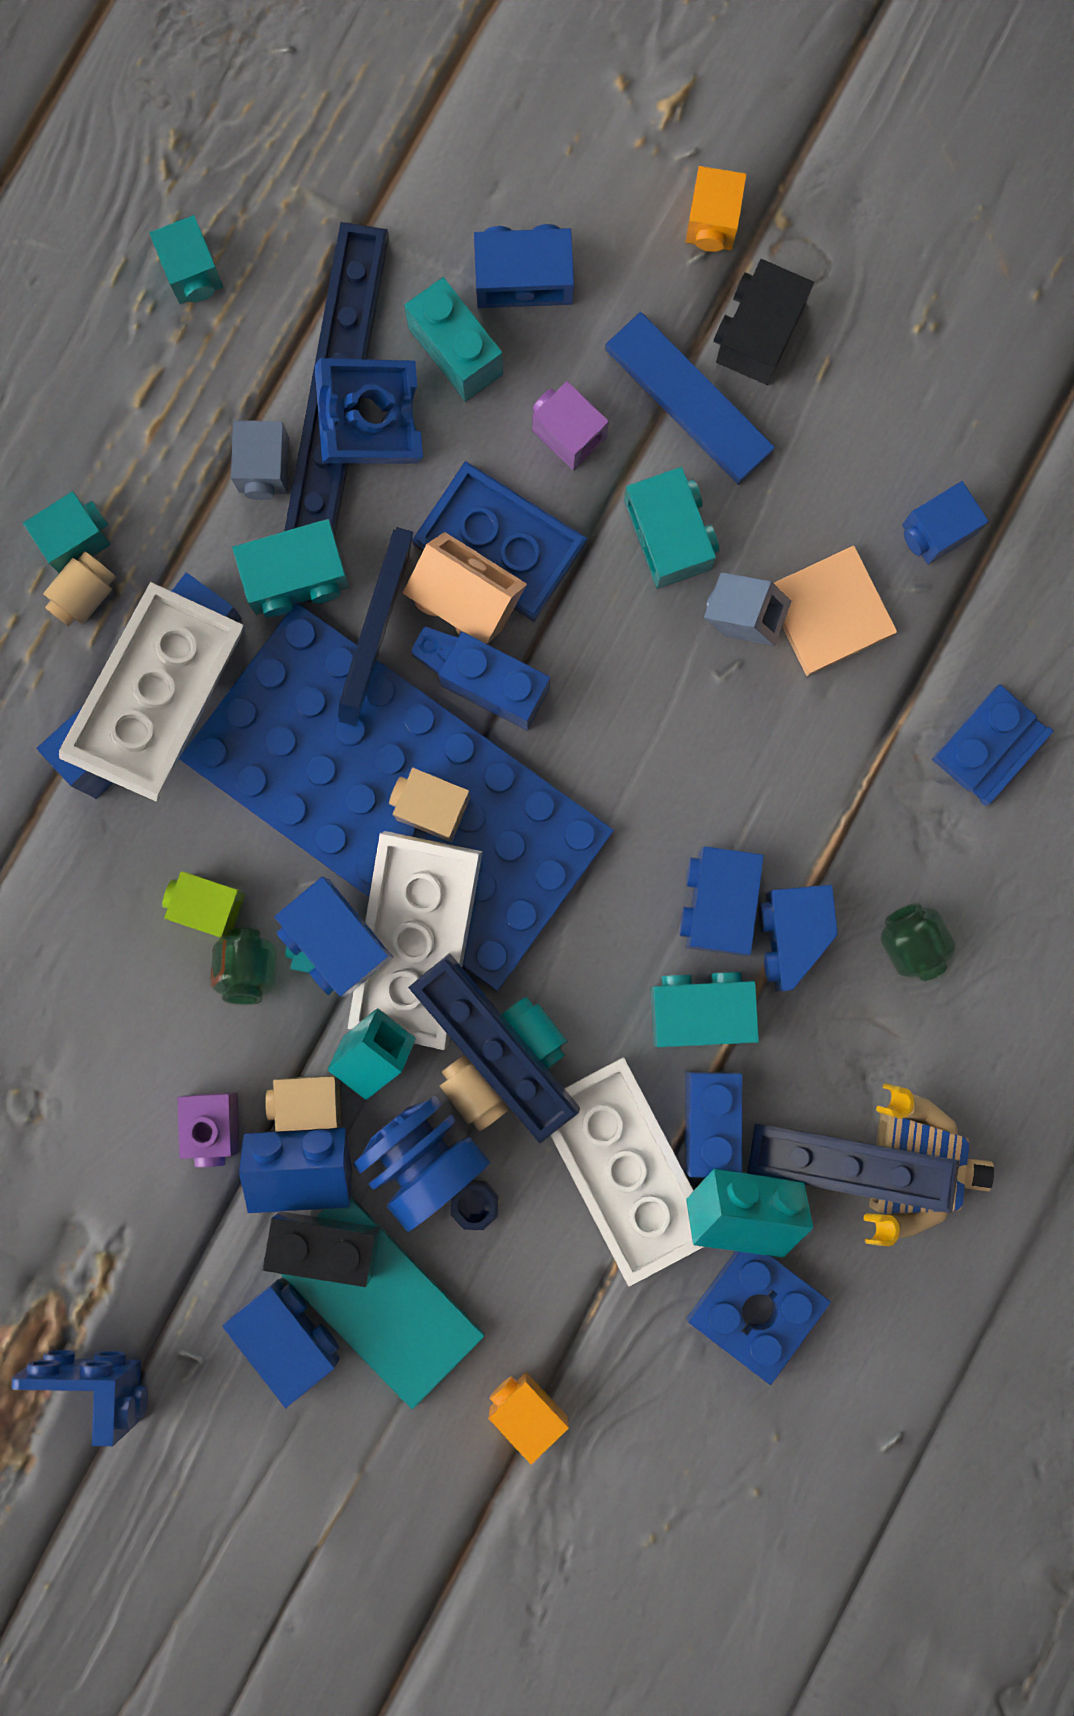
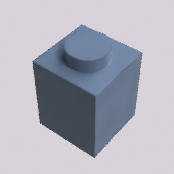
[231,420,289,500]
[704,572,792,646]

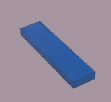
[605,311,775,485]

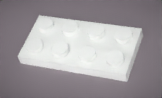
[59,582,244,802]
[347,831,483,1050]
[551,1057,703,1287]

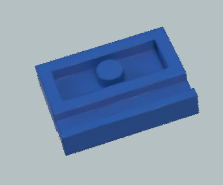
[932,684,1054,806]

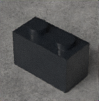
[713,259,814,386]
[262,1211,380,1287]

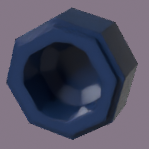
[451,1180,499,1230]

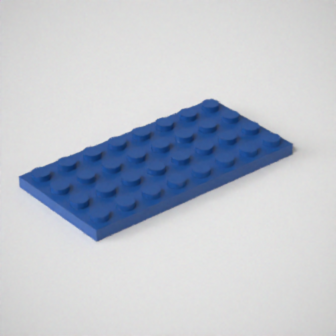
[179,603,614,991]

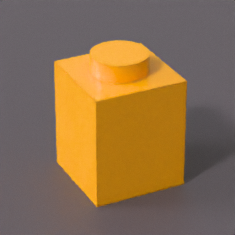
[685,166,747,252]
[488,1372,569,1465]

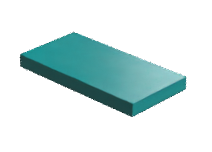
[281,1196,485,1410]

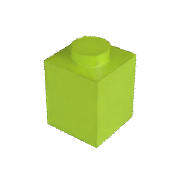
[162,871,246,940]

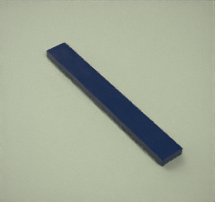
[284,222,389,604]

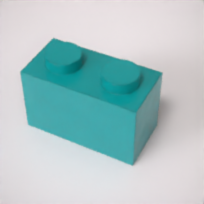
[404,276,503,402]
[624,466,720,589]
[232,519,350,617]
[650,972,759,1047]
[686,1169,813,1257]

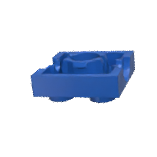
[314,358,423,464]
[686,1251,831,1386]

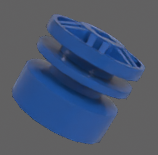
[353,1094,490,1232]

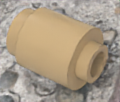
[43,551,116,627]
[439,1055,510,1132]

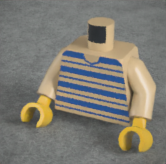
[864,1083,994,1247]

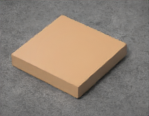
[774,545,897,676]

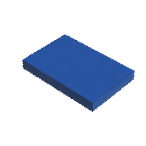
[412,461,587,622]

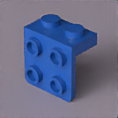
[11,1350,148,1447]

